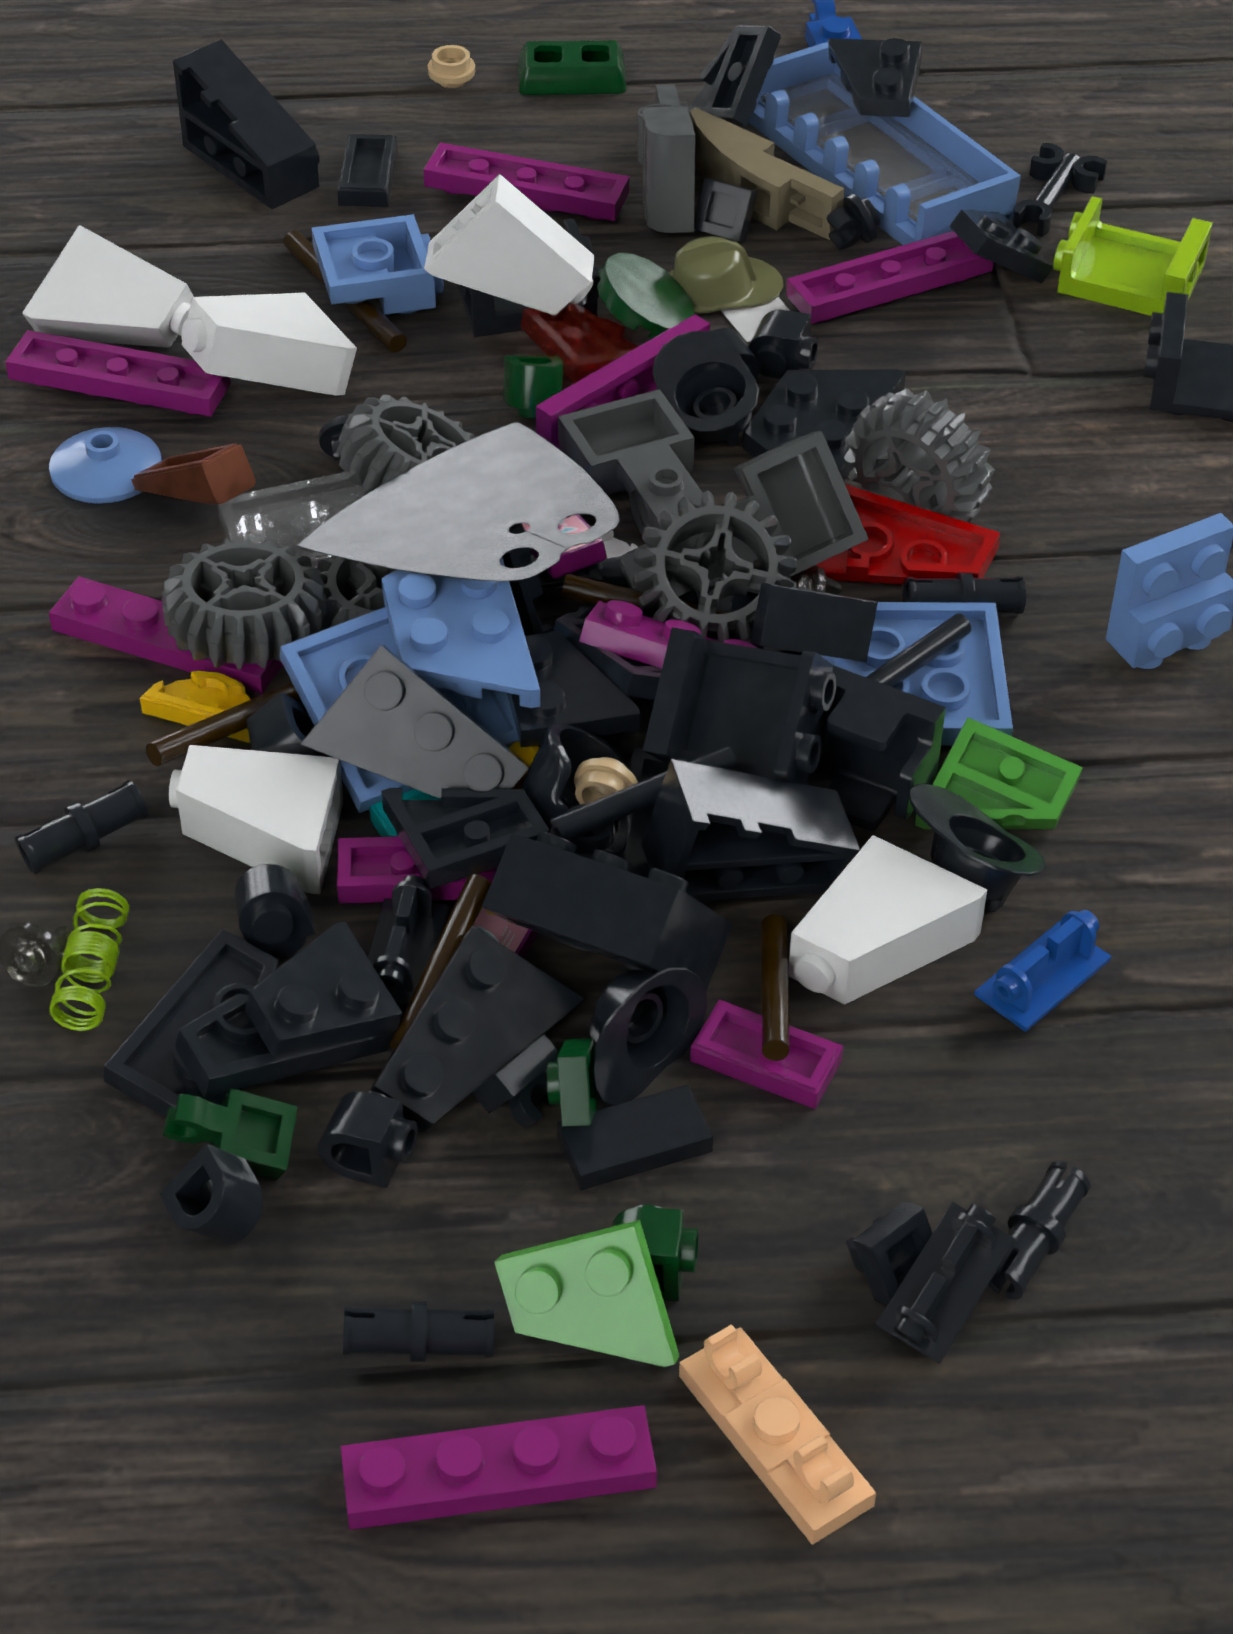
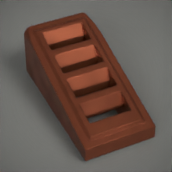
[131,443,256,504]

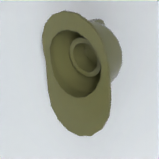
[669,236,784,314]

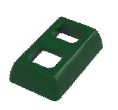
[518,40,626,95]

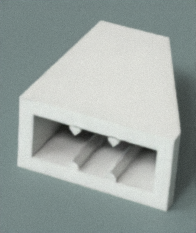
[424,174,594,315]
[22,225,194,348]
[181,293,357,396]
[169,745,343,894]
[788,835,987,1005]

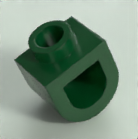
[503,356,563,419]
[612,1204,699,1301]

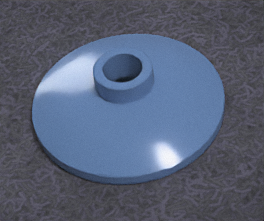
[49,427,162,504]

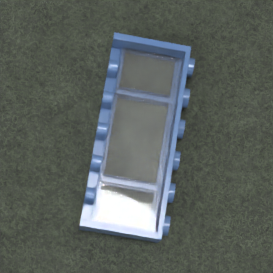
[748,42,1021,245]

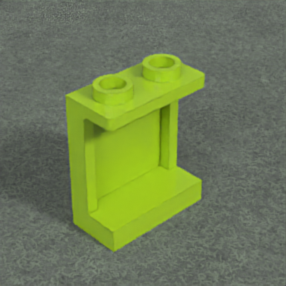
[1053,196,1213,316]

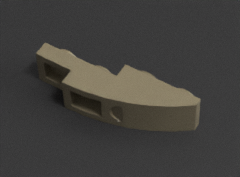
[689,107,844,240]

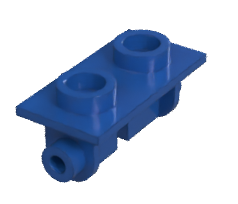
[974,910,1111,1032]

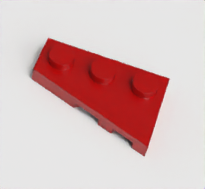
[794,484,1000,584]

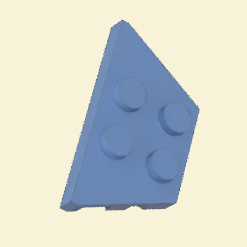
[382,557,540,708]

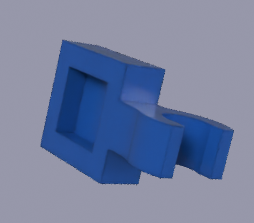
[805,0,862,47]

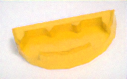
[140,671,251,743]

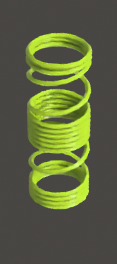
[49,888,129,1031]

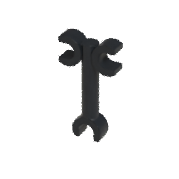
[1012,143,1107,237]

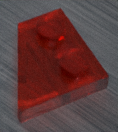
[521,302,639,384]

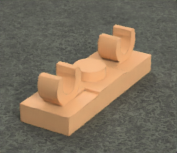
[679,1324,876,1545]

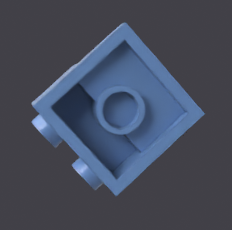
[312,214,444,315]
[1106,513,1233,669]

